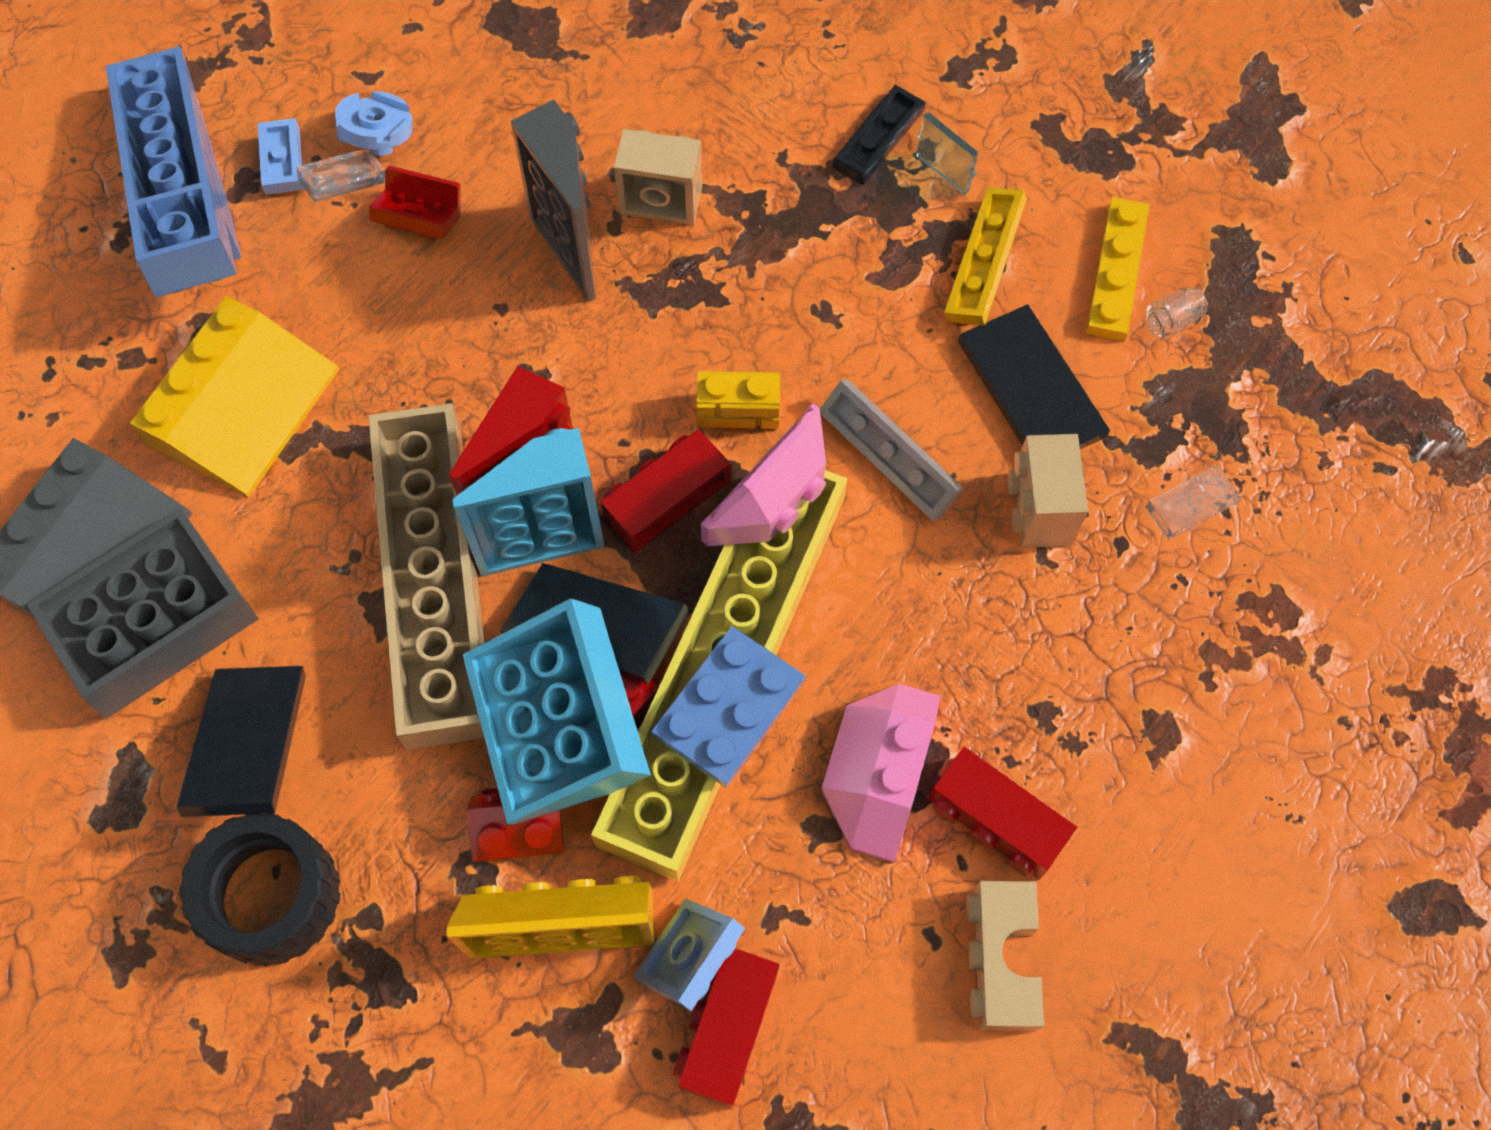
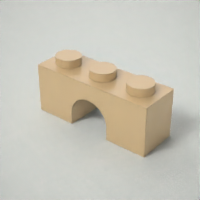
[967,881,1044,1032]

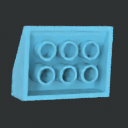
[452,428,605,577]
[463,598,651,825]

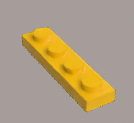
[944,188,1026,326]
[1085,197,1150,342]

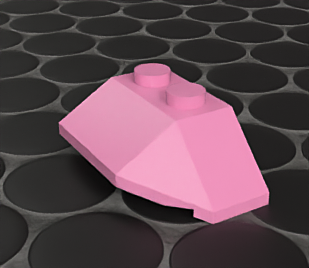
[701,403,826,546]
[821,684,941,863]

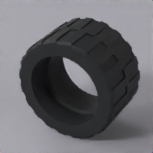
[179,814,341,966]

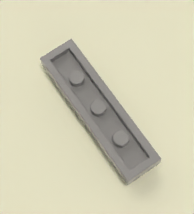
[820,379,964,521]

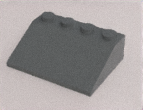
[510,99,595,302]
[0,438,192,620]
[27,507,259,719]

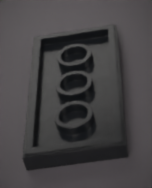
[958,304,1110,449]
[500,563,689,684]
[176,666,306,817]

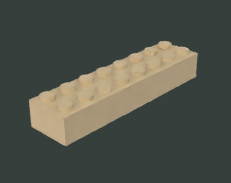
[368,403,485,750]

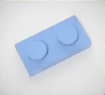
[257,118,304,195]

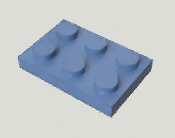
[651,626,806,788]

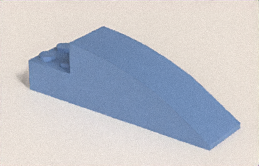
[106,46,242,298]

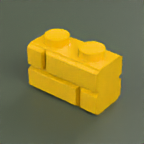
[697,371,780,429]

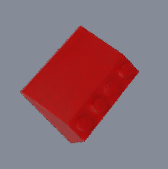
[448,366,574,496]

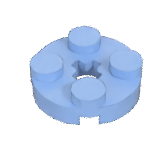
[335,92,413,156]

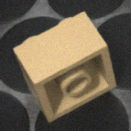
[614,129,702,225]
[1008,434,1088,548]

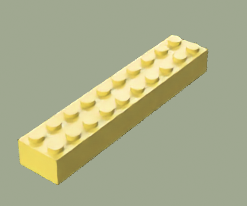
[591,449,847,882]

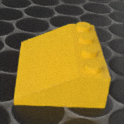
[130,296,339,498]
[447,876,655,959]

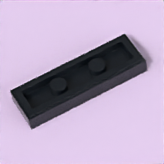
[832,85,926,186]

